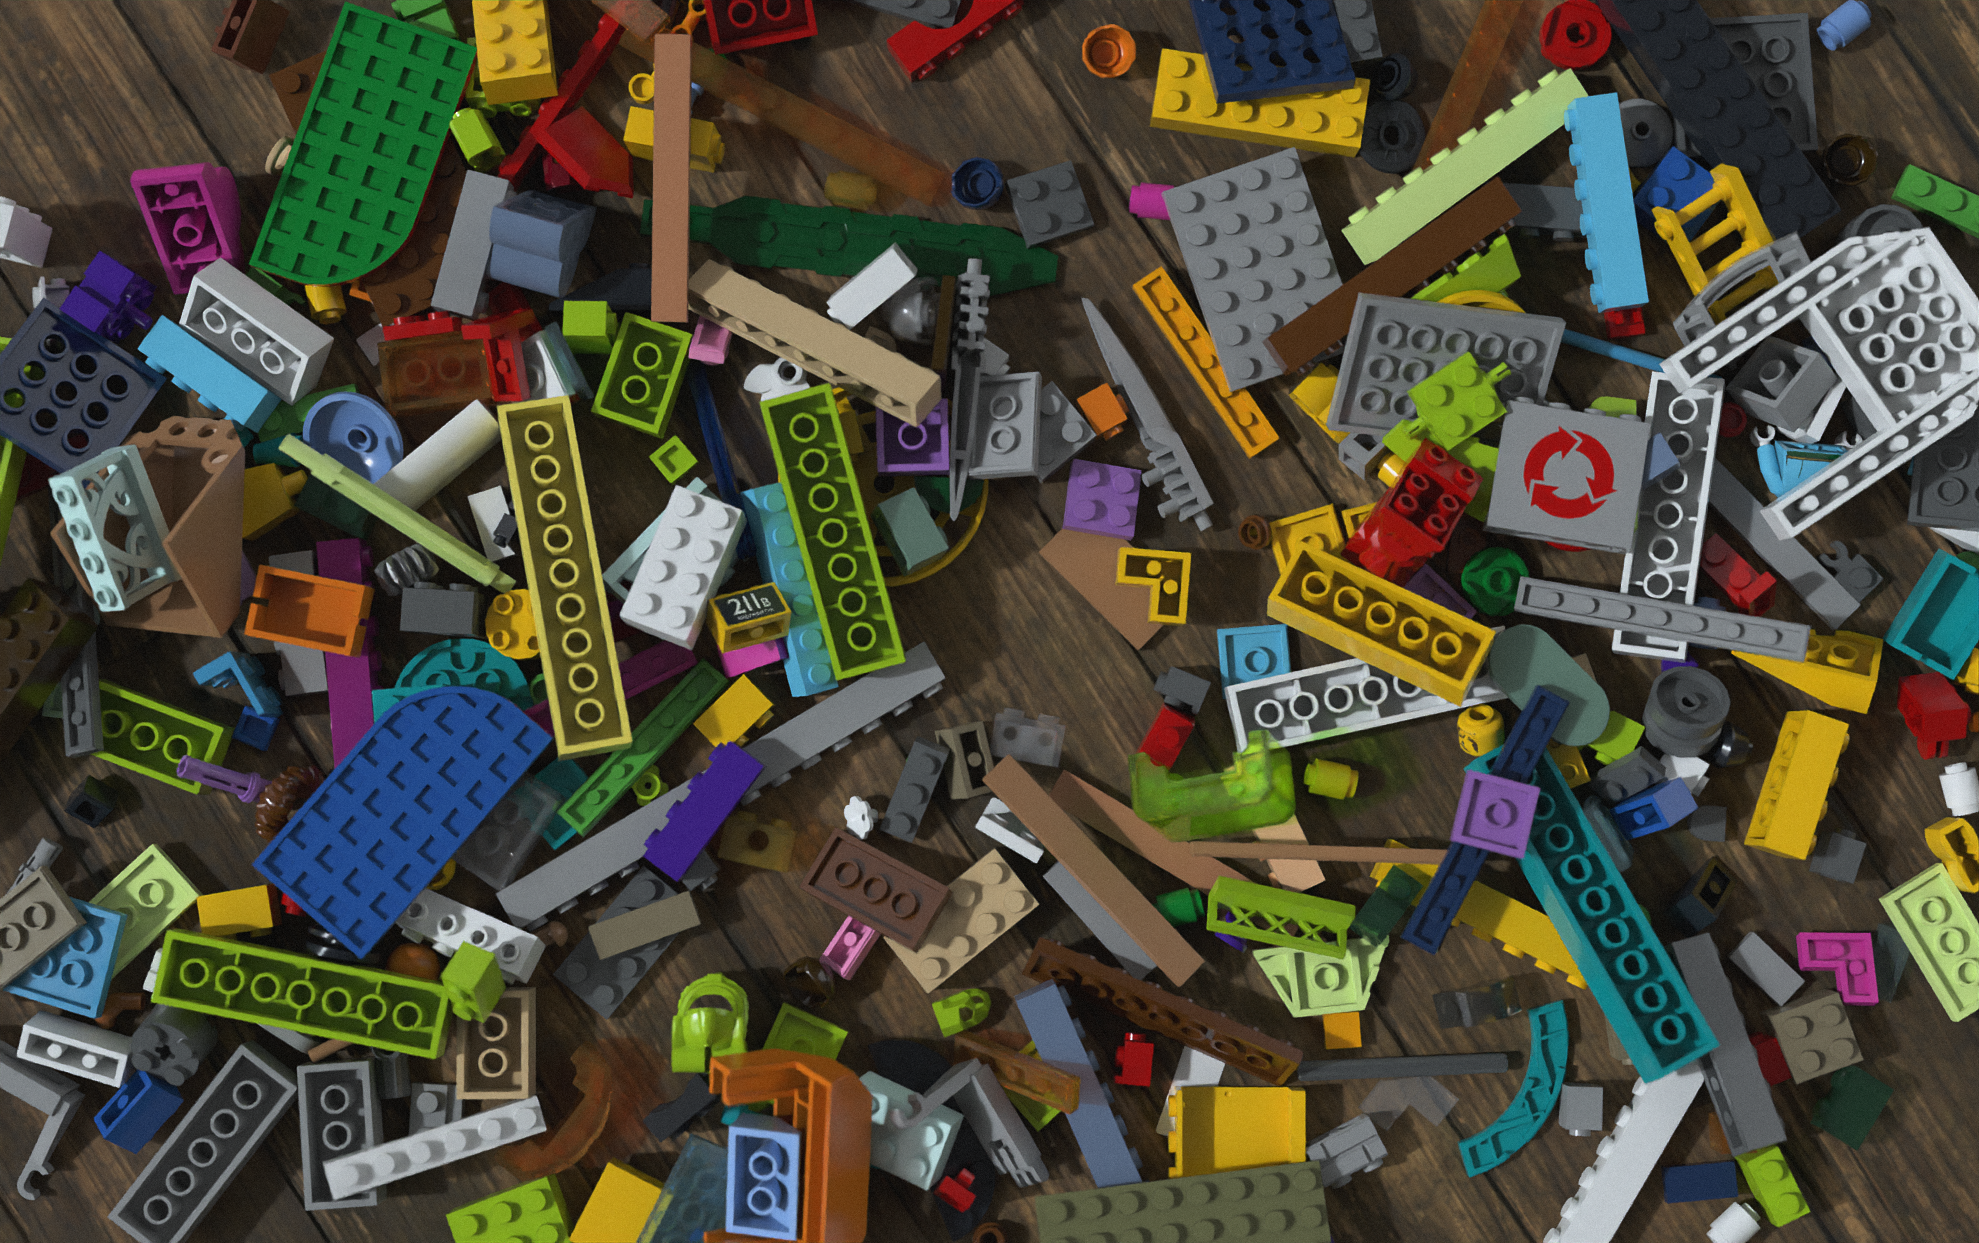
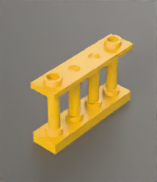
[1652,164,1779,325]

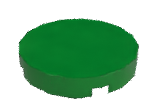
[1461,547,1529,616]

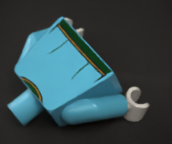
[1750,425,1863,498]

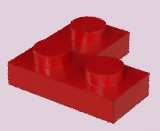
[383,311,463,341]

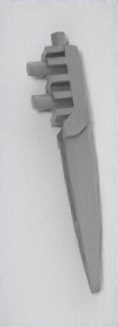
[950,259,990,522]
[1082,298,1214,532]

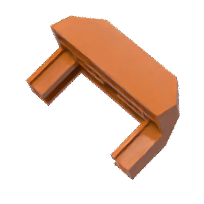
[704,1048,873,1243]

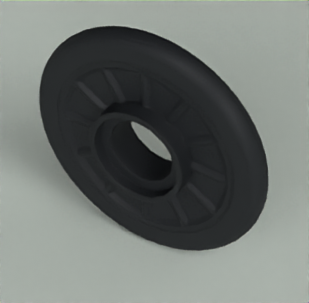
[1359,99,1426,174]

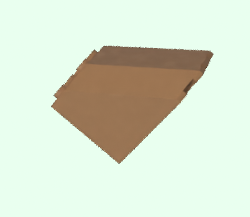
[50,416,245,638]

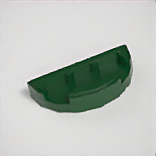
[914,476,984,514]

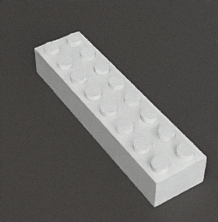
[1612,371,1725,663]
[1224,626,1508,756]

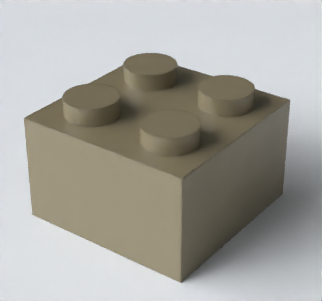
[1759,989,1863,1084]

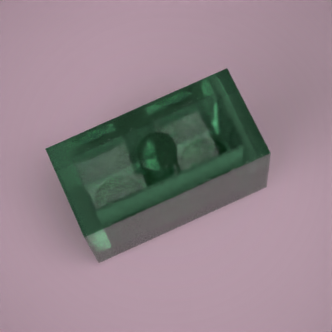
[294,475,378,540]
[1810,1065,1894,1151]

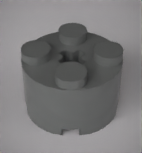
[131,1004,218,1086]

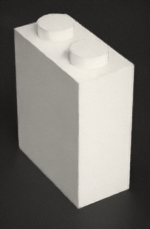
[827,243,918,330]

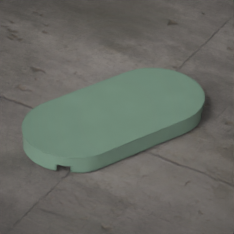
[1487,625,1610,746]

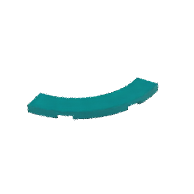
[1457,999,1569,1177]

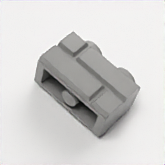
[1306,1113,1388,1189]

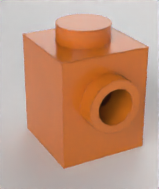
[1075,383,1129,441]

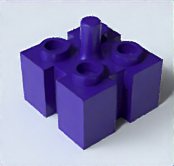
[59,251,157,344]

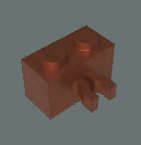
[211,0,290,75]

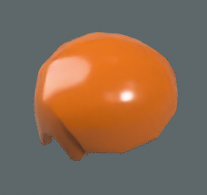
[1082,24,1136,78]
[384,943,441,981]

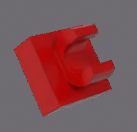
[1604,306,1645,340]
[933,1168,976,1213]

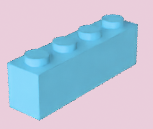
[137,315,282,433]

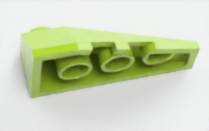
[1382,419,1499,522]

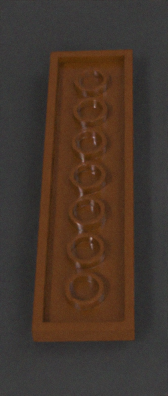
[1022,937,1304,1087]

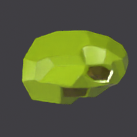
[932,988,991,1038]

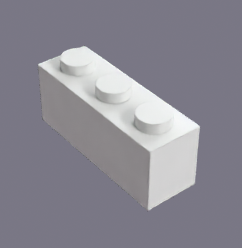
[16,1010,136,1088]

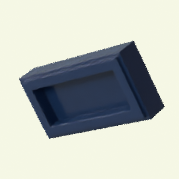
[1661,1160,1738,1204]

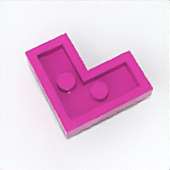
[1796,932,1879,1006]

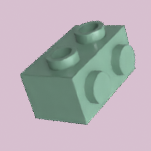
[870,487,949,577]

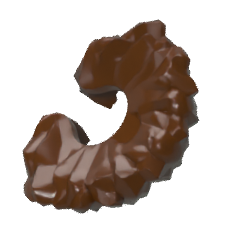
[255,765,326,844]

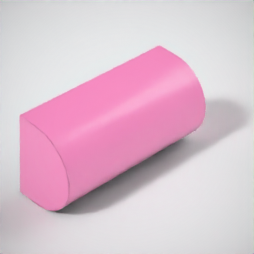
[820,916,881,981]

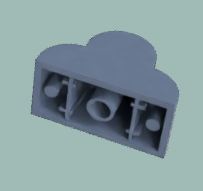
[489,189,597,298]

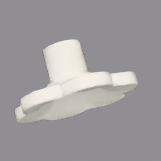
[844,796,878,840]

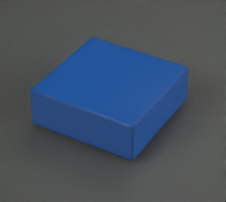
[231,705,280,751]

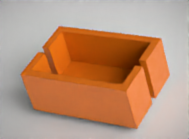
[244,564,375,658]

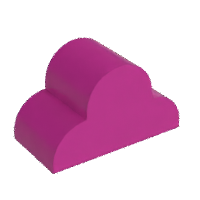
[130,162,245,295]

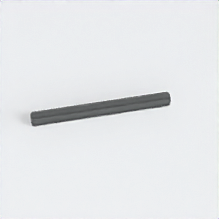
[1297,1052,1508,1081]

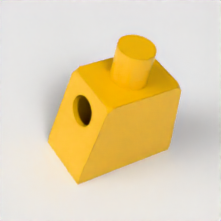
[242,463,311,541]

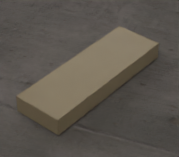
[588,891,702,960]

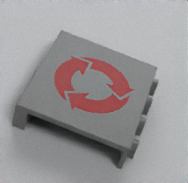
[1483,397,1651,554]

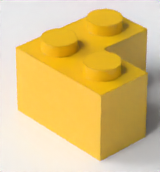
[1115,547,1191,626]

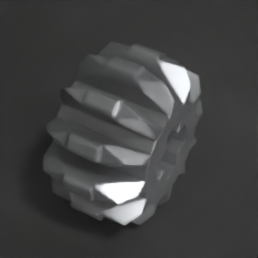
[375,544,439,596]

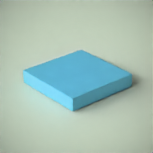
[1217,624,1291,699]

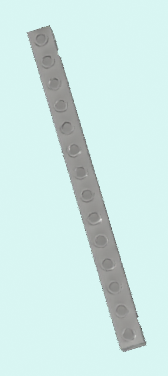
[496,642,946,932]

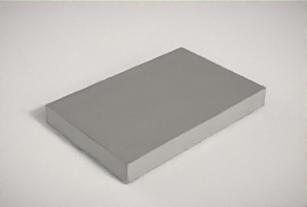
[967,372,1042,480]

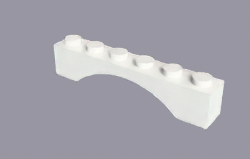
[323,1095,547,1200]

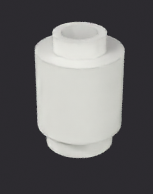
[1939,762,1979,816]
[1706,1202,1761,1243]

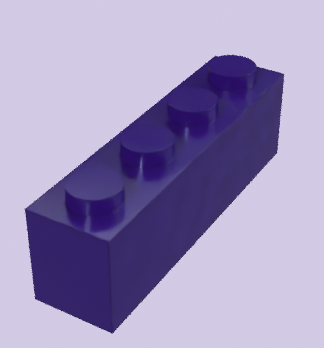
[643,740,767,882]

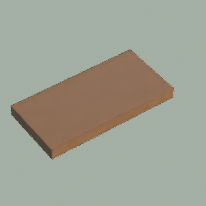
[1039,528,1163,651]

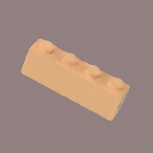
[1222,751,1325,893]

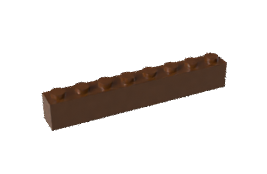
[1262,177,1522,377]

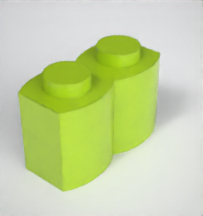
[449,107,506,174]

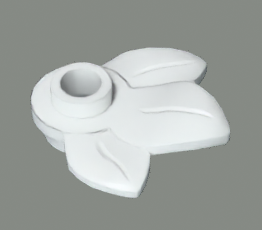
[744,357,810,401]

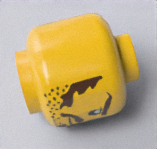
[1457,704,1505,757]

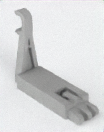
[0,1040,85,1200]
[889,1058,1049,1188]

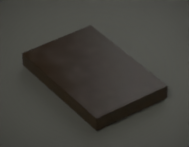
[931,275,957,399]

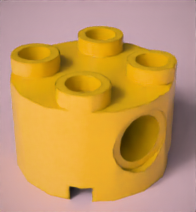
[485,589,541,661]

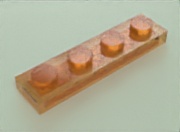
[953,1030,1081,1115]

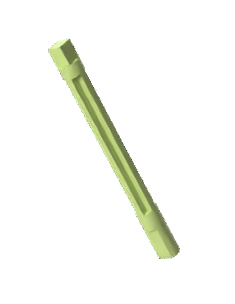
[278,434,516,594]

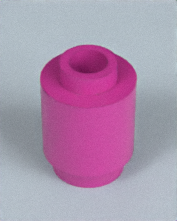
[1129,182,1174,220]

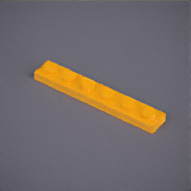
[1132,266,1280,459]

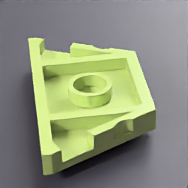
[1252,935,1389,1018]

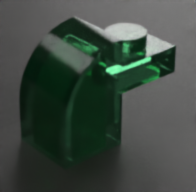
[1349,865,1423,948]

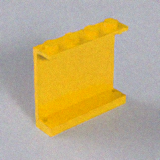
[1168,1086,1306,1179]

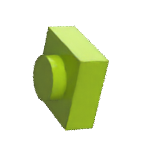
[649,435,699,485]

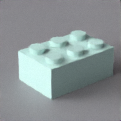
[859,1071,964,1190]

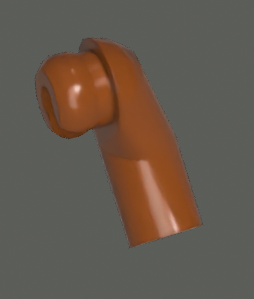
[95,992,146,1029]

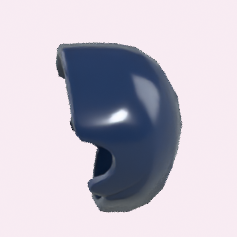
[951,157,1004,211]

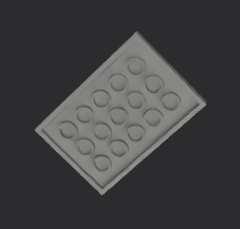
[1161,147,1349,392]
[1326,293,1566,448]

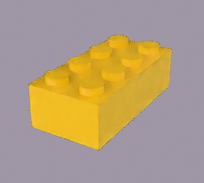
[472,0,558,105]
[1744,710,1849,860]

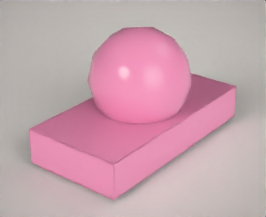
[689,316,733,366]

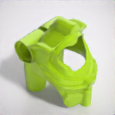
[672,972,749,1073]

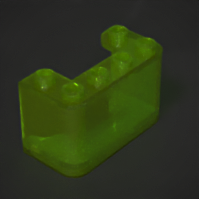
[1128,729,1296,842]

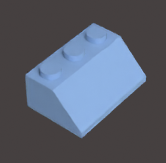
[726,1113,801,1241]

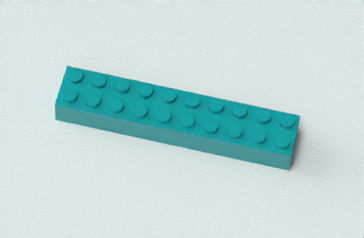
[1463,744,1720,1084]

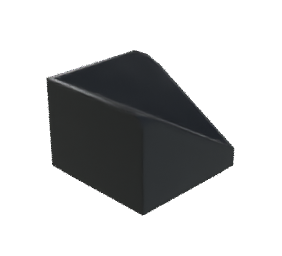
[64,775,119,829]

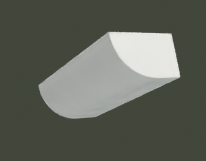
[374,399,502,511]

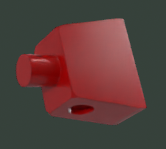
[1132,702,1195,776]

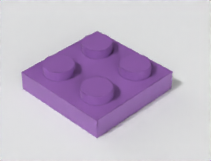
[1063,459,1141,540]
[1450,770,1540,859]

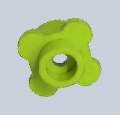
[631,765,669,806]

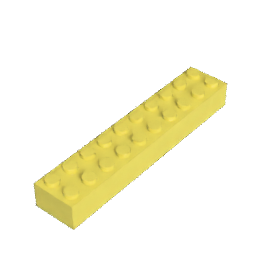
[497,395,632,761]

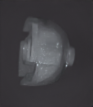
[882,277,941,348]

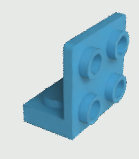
[193,651,283,717]

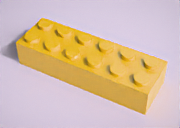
[1150,48,1370,158]
[1267,541,1496,707]

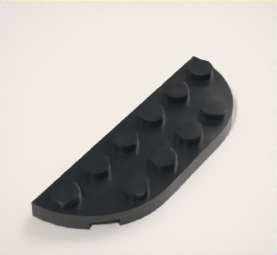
[868,1039,995,1242]

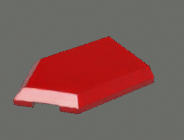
[536,106,634,199]

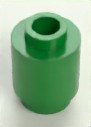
[1152,888,1205,928]

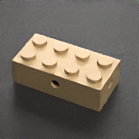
[884,848,1039,993]

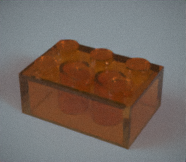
[377,331,499,418]

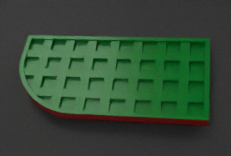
[249,1,478,287]

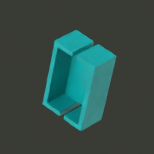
[1882,548,1979,680]

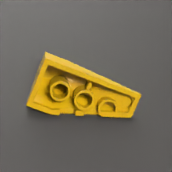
[1731,629,1884,714]

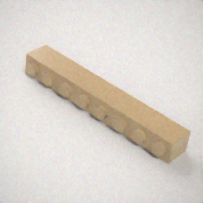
[688,259,941,427]

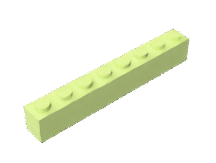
[1341,68,1588,265]

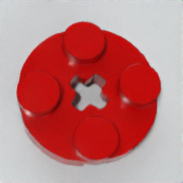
[1539,0,1612,71]

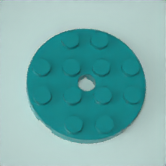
[395,639,534,710]

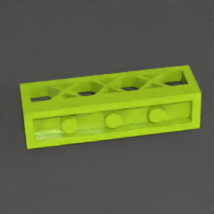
[1206,876,1355,959]

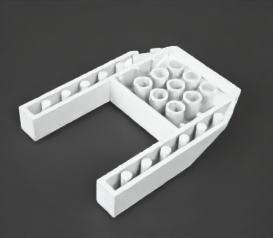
[1659,228,1979,540]

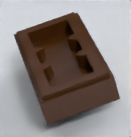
[1446,511,1487,575]

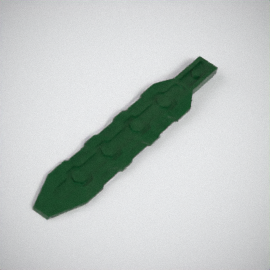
[640,195,1058,296]

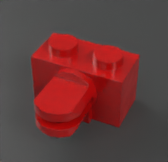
[1897,672,1971,760]

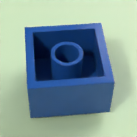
[1633,146,1721,245]

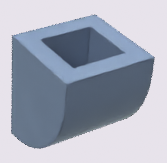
[1641,433,1681,490]

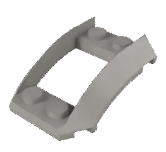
[1673,231,1811,371]

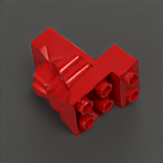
[1340,438,1484,588]

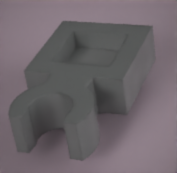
[1817,541,1884,603]

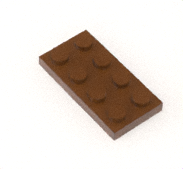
[799,827,953,954]

